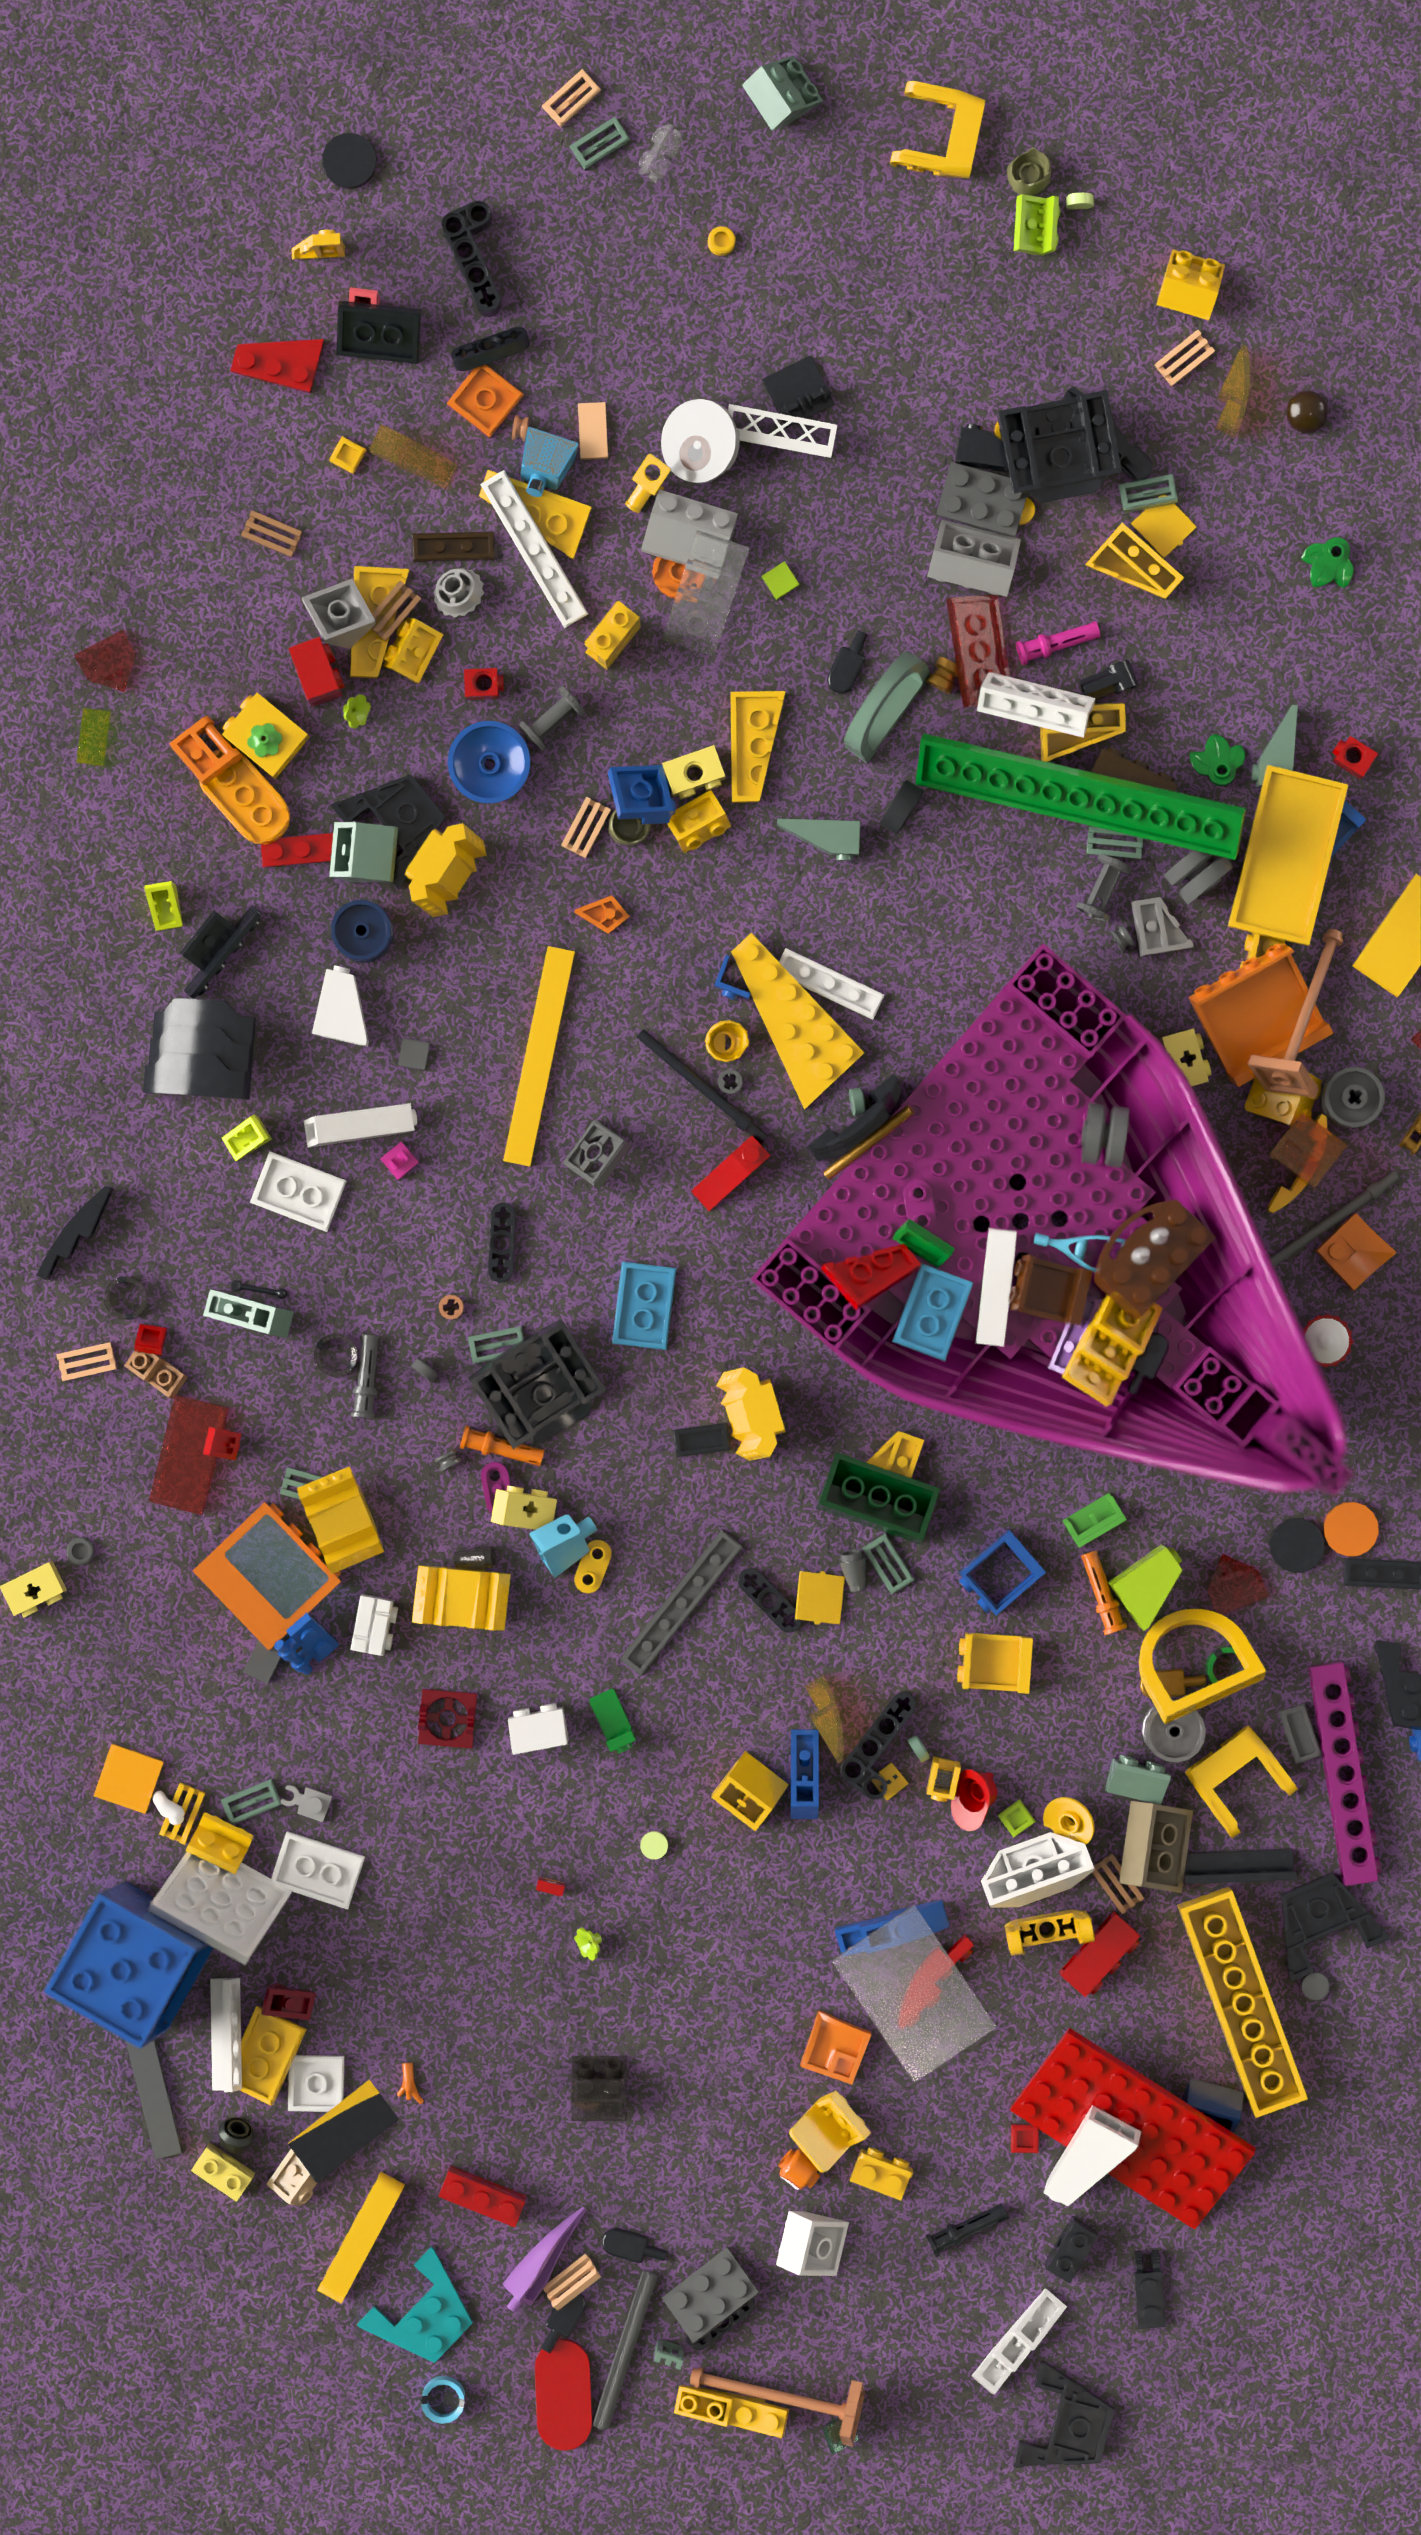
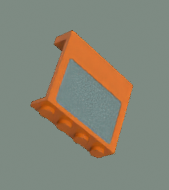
[193,1502,341,1651]

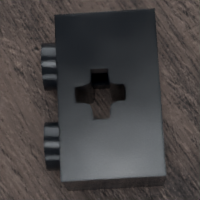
[1044,2216,1098,2284]

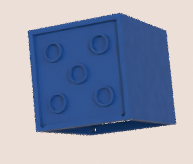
[44,1881,214,2049]

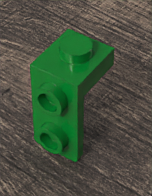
[589,1688,636,1754]

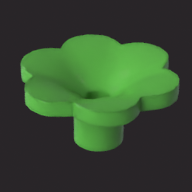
[247,723,282,757]

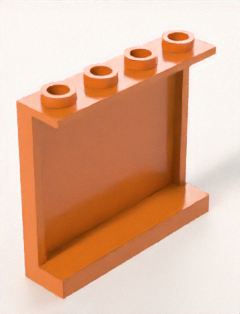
[1188,944,1333,1087]

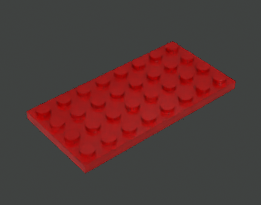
[1010,2027,1256,2230]

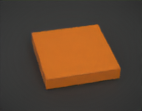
[447,364,524,438]

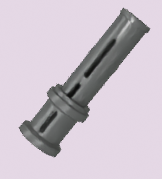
[350,1334,379,1418]

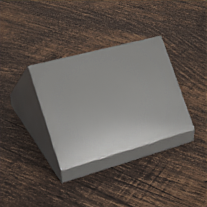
[302,579,375,649]

